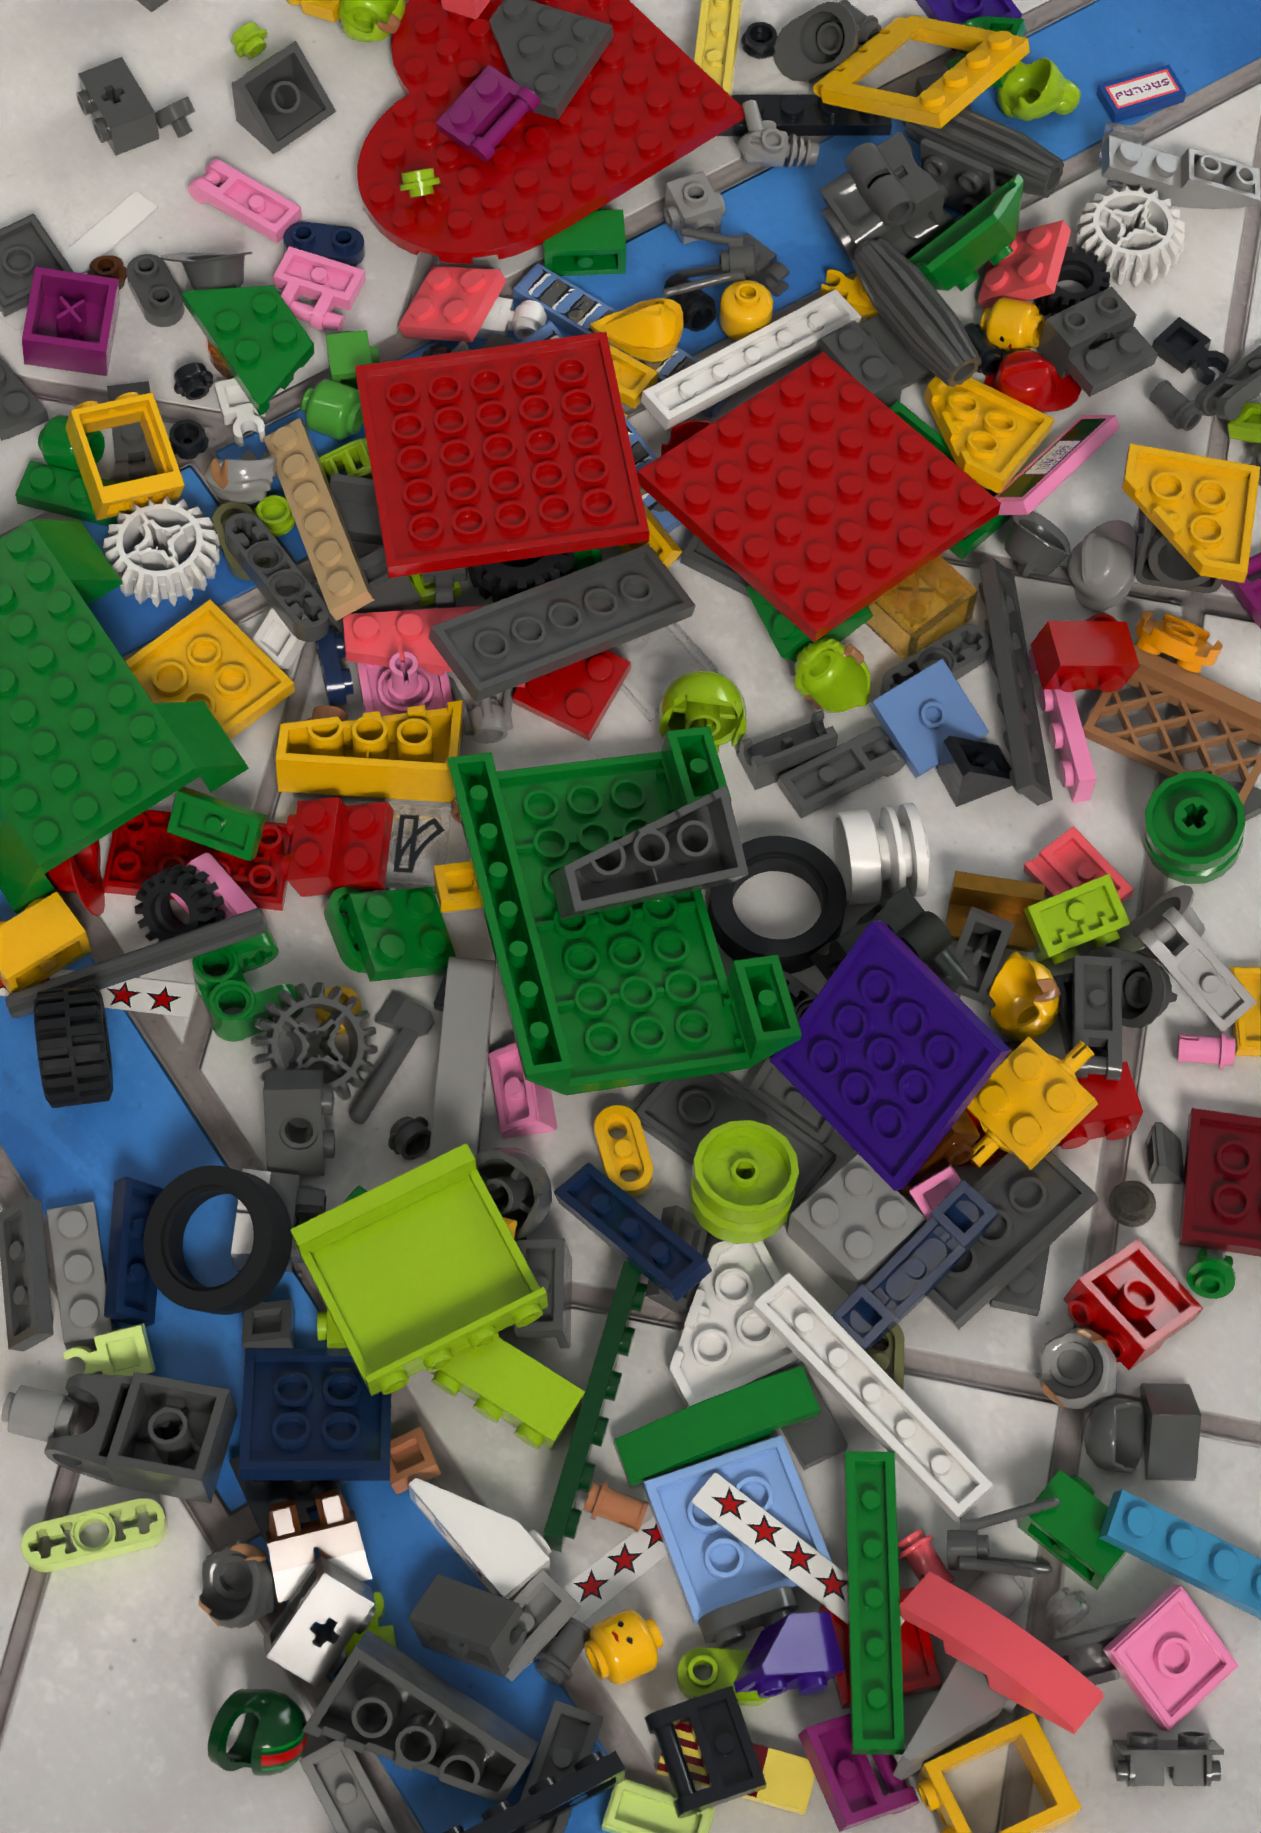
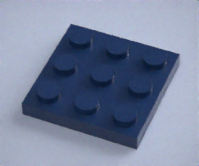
[239,1348,392,1481]

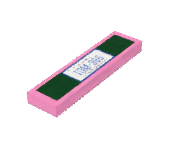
[995,415,1120,515]

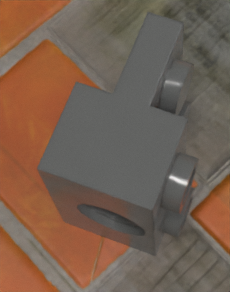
[1037,287,1158,397]

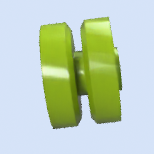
[689,1120,799,1244]

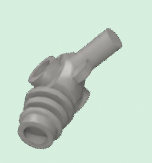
[738,100,819,168]

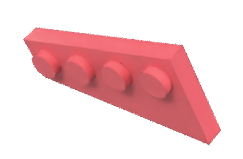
[343,606,525,688]

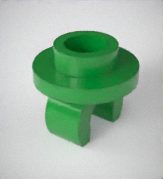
[1187,1248,1236,1299]

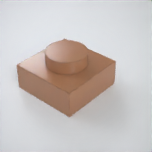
[390,1427,441,1495]

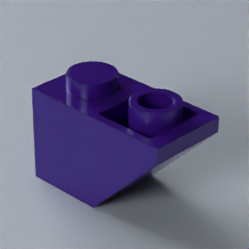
[734,1612,845,1698]

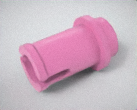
[1177,1033,1236,1070]

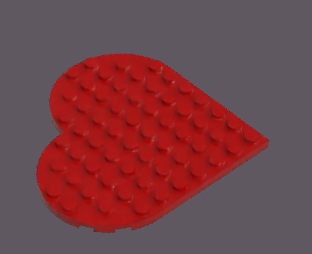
[357,0,744,264]

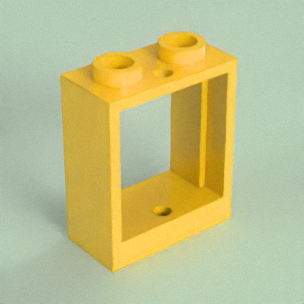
[65,392,185,520]
[916,1713,1082,1833]

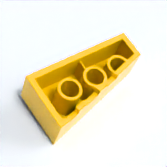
[275,700,463,803]

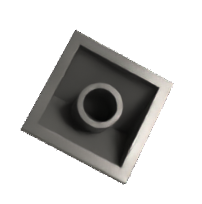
[231,41,336,154]

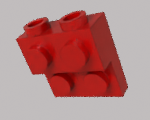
[281,797,394,897]
[1063,1239,1204,1370]

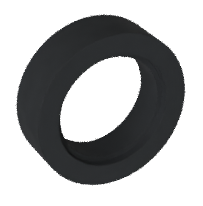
[708,836,846,974]
[143,1165,292,1315]

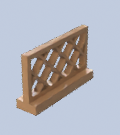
[1083,645,1261,805]

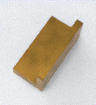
[946,871,1045,952]

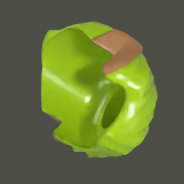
[338,0,405,43]
[794,638,870,713]

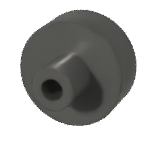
[155,97,196,138]

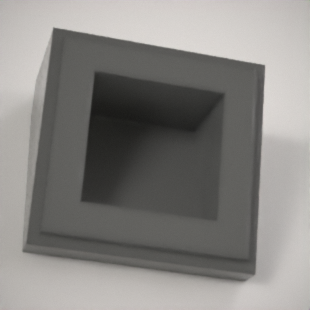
[1145,1122,1184,1184]

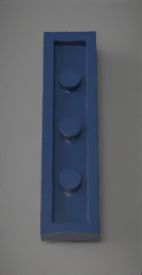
[554,1162,712,1302]

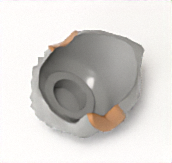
[204,450,278,504]
[1039,1327,1117,1410]

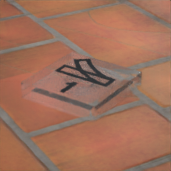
[362,801,451,894]

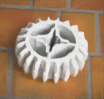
[1075,184,1186,288]
[103,496,221,608]

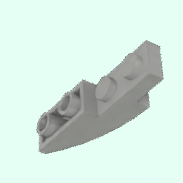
[1102,135,1261,209]

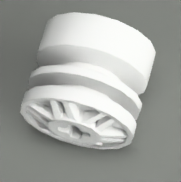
[833,802,930,906]

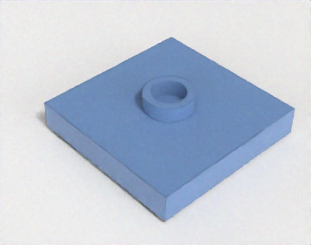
[868,658,989,779]

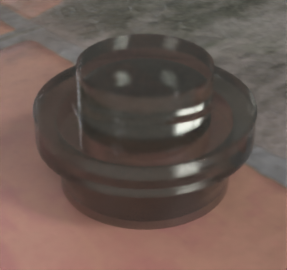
[1108,1181,1156,1227]

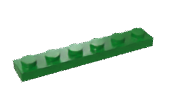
[844,1451,905,1755]

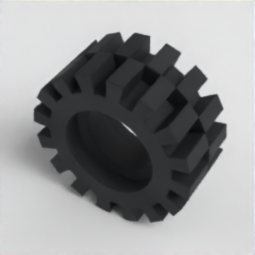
[1034,247,1110,317]
[135,864,225,942]

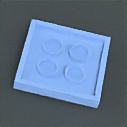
[643,1435,832,1626]

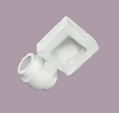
[476,297,547,341]

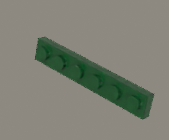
[543,1261,648,1552]

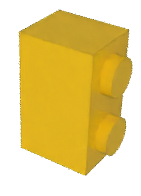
[0,891,92,994]

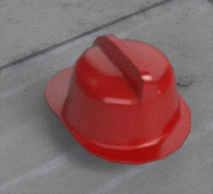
[983,350,1081,413]
[45,840,105,916]

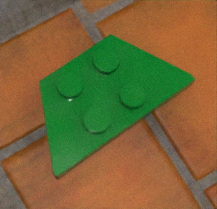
[182,286,315,415]

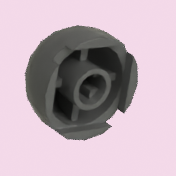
[474,1148,552,1241]

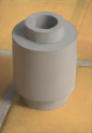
[1,1385,79,1442]
[964,1571,1026,1619]

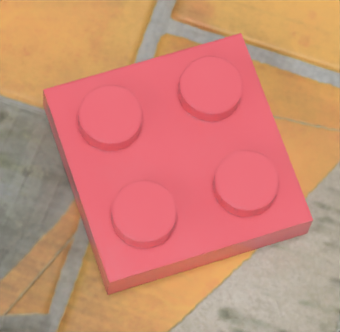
[977,220,1071,310]
[398,266,506,342]

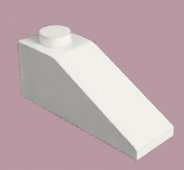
[408,1478,551,1601]

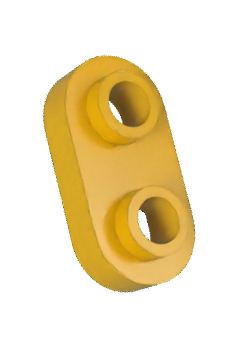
[594,1105,653,1198]

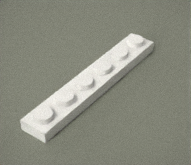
[641,289,861,430]
[752,1272,994,1522]

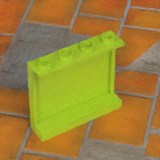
[290,1143,548,1396]

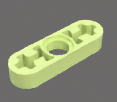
[21,1498,168,1573]

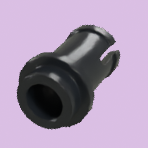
[964,323,1003,376]

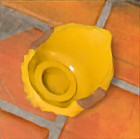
[988,952,1061,1042]

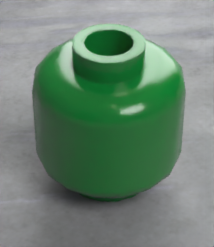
[38,415,105,472]

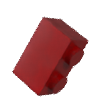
[1031,621,1140,692]

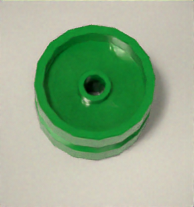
[1145,771,1245,884]

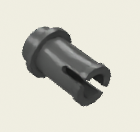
[839,0,881,45]
[1149,380,1203,431]
[535,1617,591,1686]

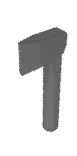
[349,992,435,1124]

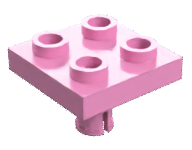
[356,652,453,716]

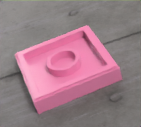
[1102,1585,1239,1731]

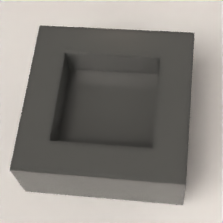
[242,1299,295,1352]

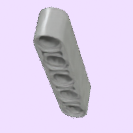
[429,957,496,1161]

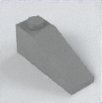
[893,1660,1017,1781]

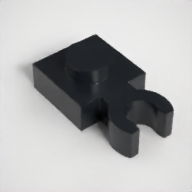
[1152,317,1229,385]

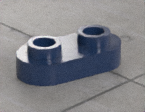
[283,222,365,267]
[316,625,354,706]

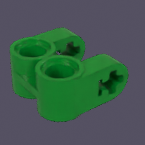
[192,929,304,1042]

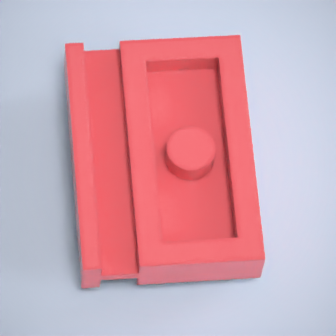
[1023,826,1134,904]

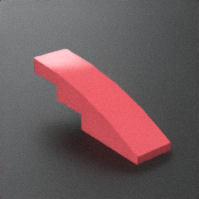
[899,1571,1104,1734]

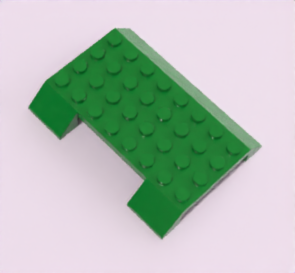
[0,520,249,914]
[446,726,802,1096]

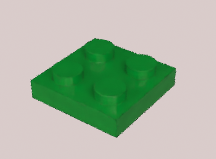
[344,887,456,982]

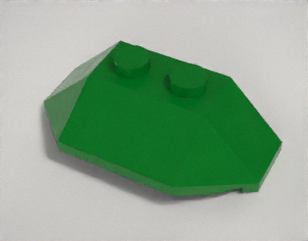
[908,173,1025,292]

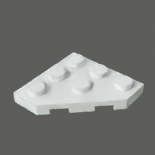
[669,1240,801,1408]

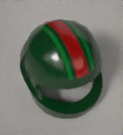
[207,1689,308,1776]

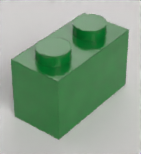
[543,209,626,276]
[1018,1469,1127,1590]

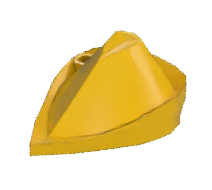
[590,298,684,362]

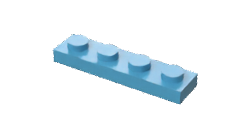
[1099,1489,1261,1619]

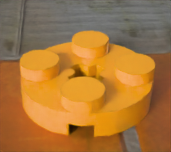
[1135,610,1223,673]

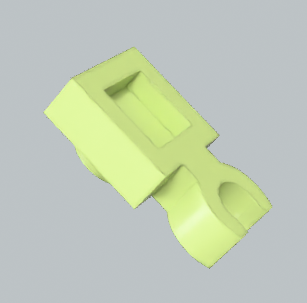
[63,1323,156,1376]

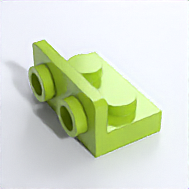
[1023,874,1130,966]

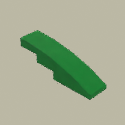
[613,1366,820,1487]

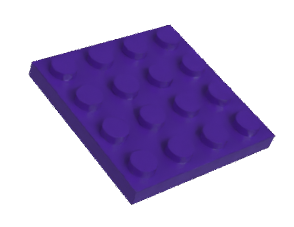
[770,920,1011,1191]

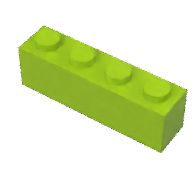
[424,1337,585,1450]

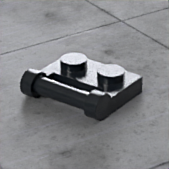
[644,1686,767,1818]

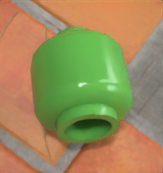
[301,379,363,441]

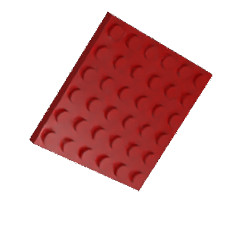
[355,332,649,578]
[637,352,1001,642]

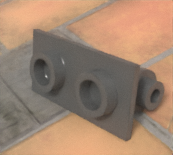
[1113,1731,1224,1787]

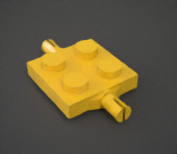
[966,1037,1098,1171]

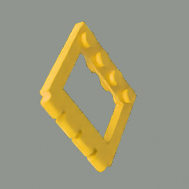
[813,15,1030,129]

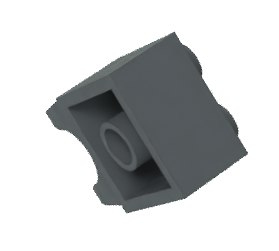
[44,1372,238,1504]

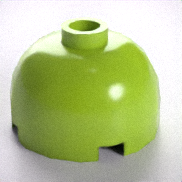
[659,671,747,753]

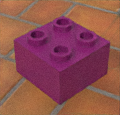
[22,267,120,376]

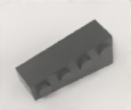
[550,785,749,920]
[302,1630,539,1803]

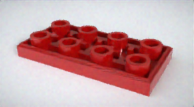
[102,810,292,911]

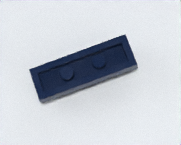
[104,1176,164,1327]

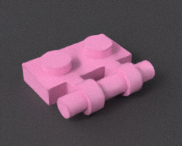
[273,246,366,332]

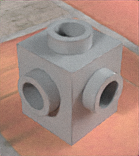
[664,171,726,245]

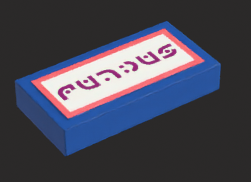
[1096,65,1186,123]

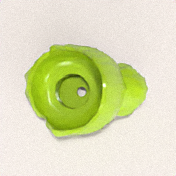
[996,57,1081,121]

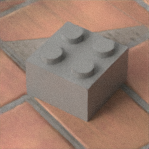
[787,1154,926,1296]

